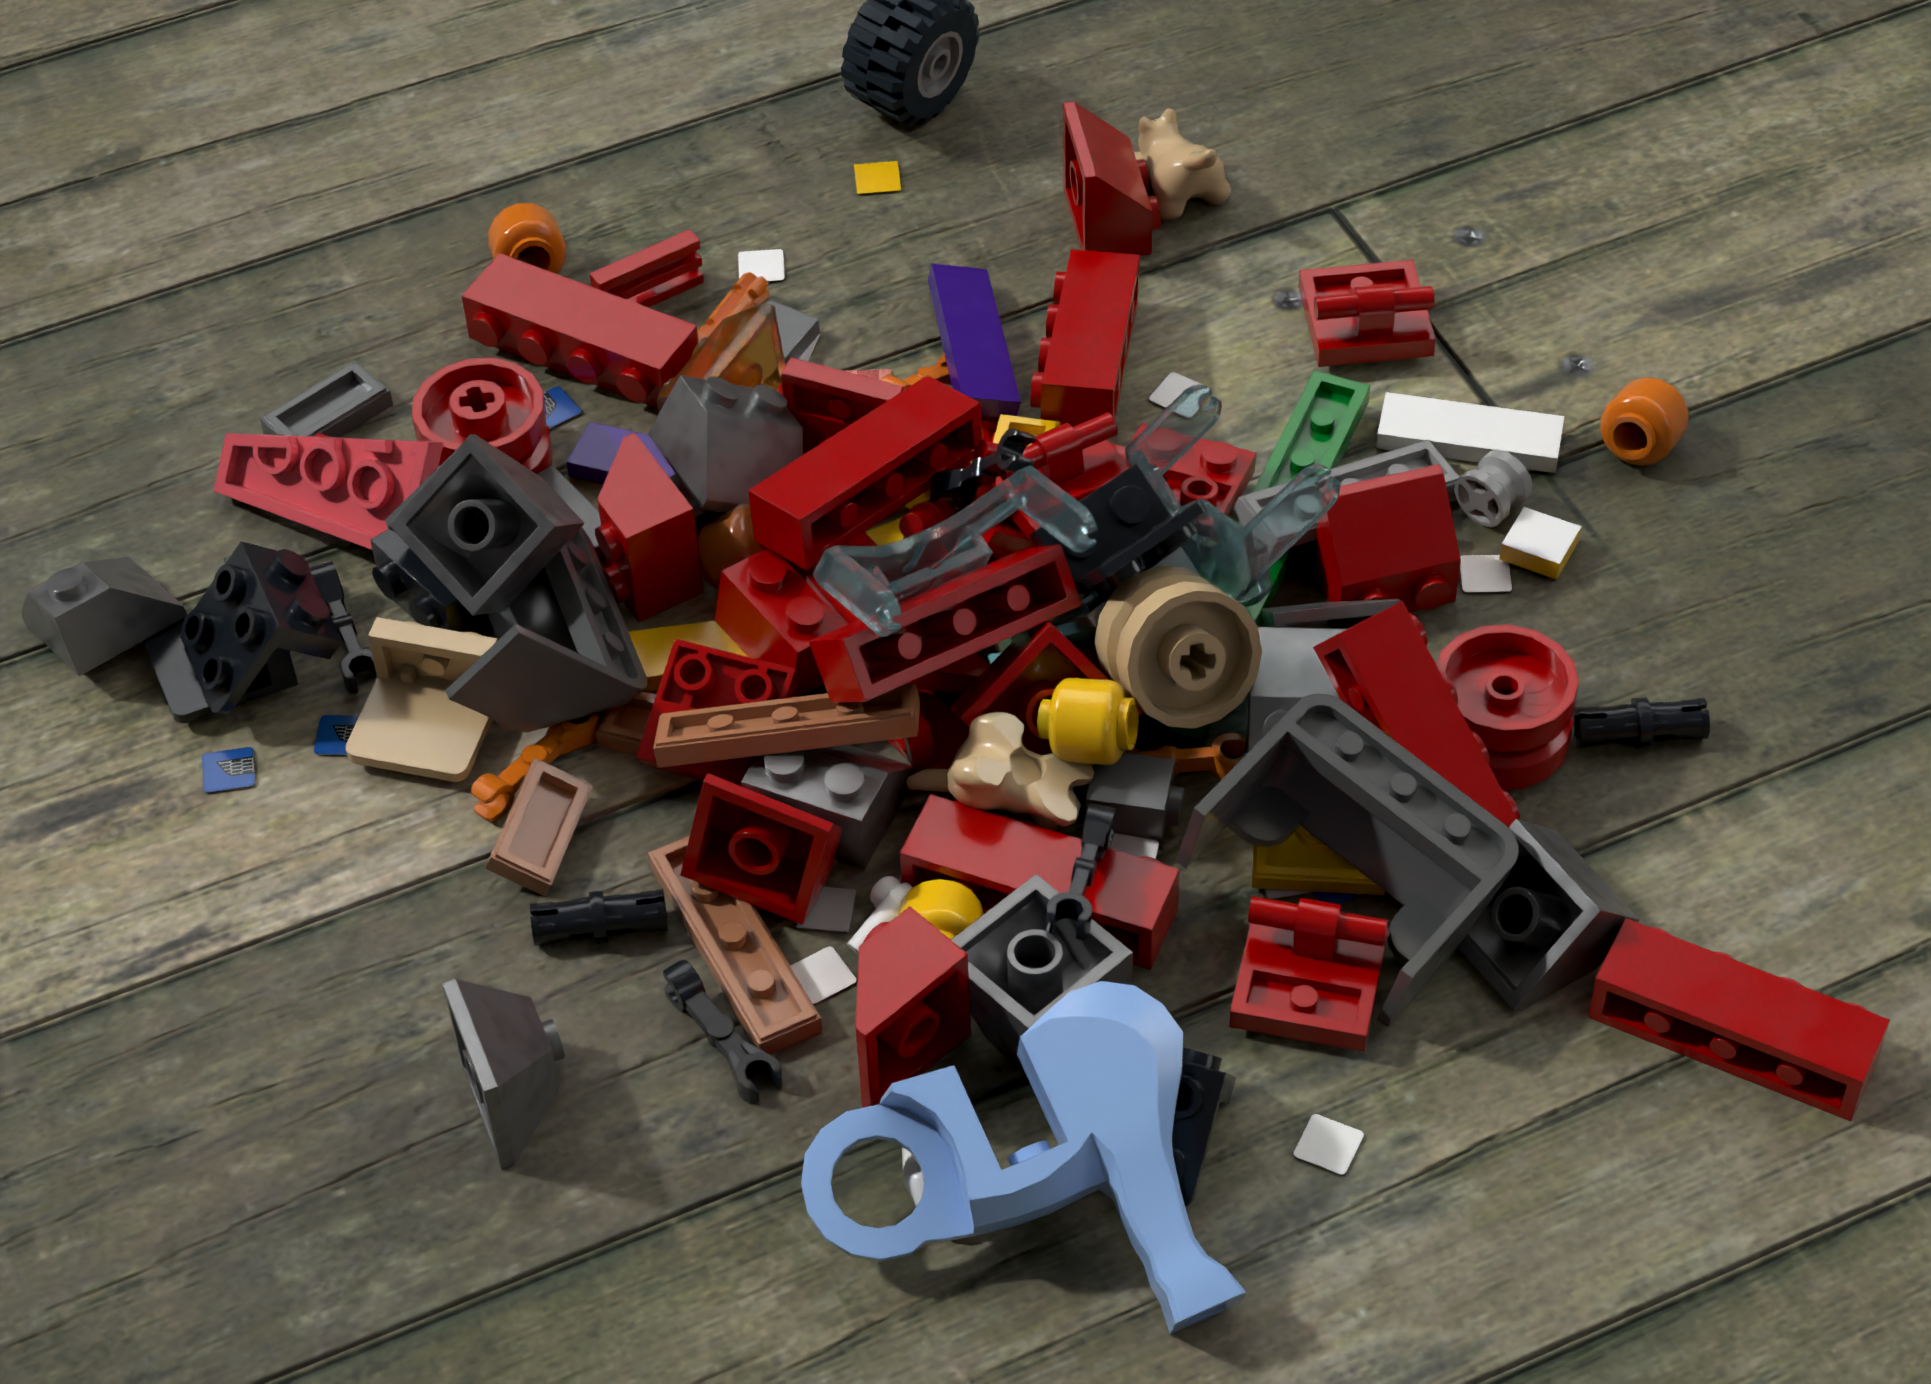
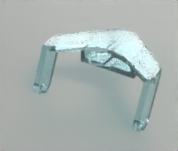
[1124,384,1340,607]
[813,465,1097,637]

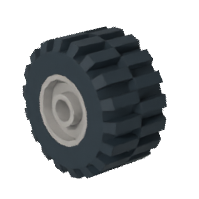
[841,0,979,127]

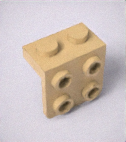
[346,617,498,782]

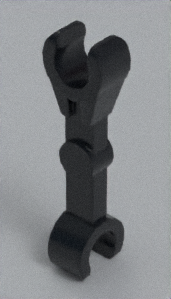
[930,429,1036,509]
[310,560,377,694]
[1045,804,1116,940]
[663,960,782,1104]

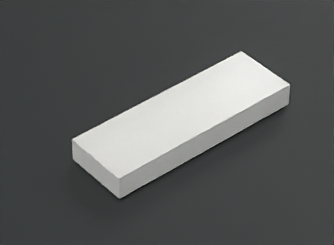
[1376,392,1564,473]

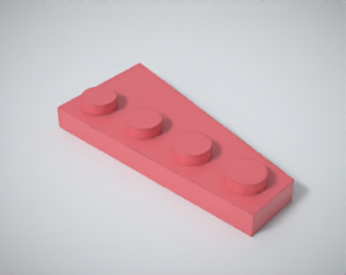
[214,433,444,550]

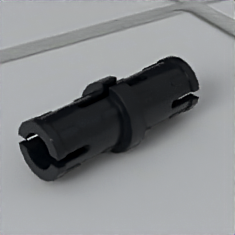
[1573,697,1710,749]
[530,888,668,946]

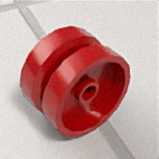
[412,357,552,474]
[1436,624,1579,790]

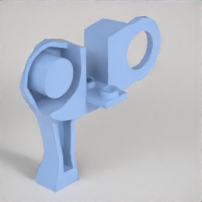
[801,981,1247,1334]

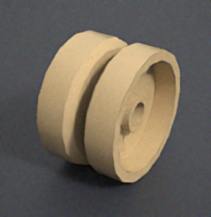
[1094,565,1262,729]

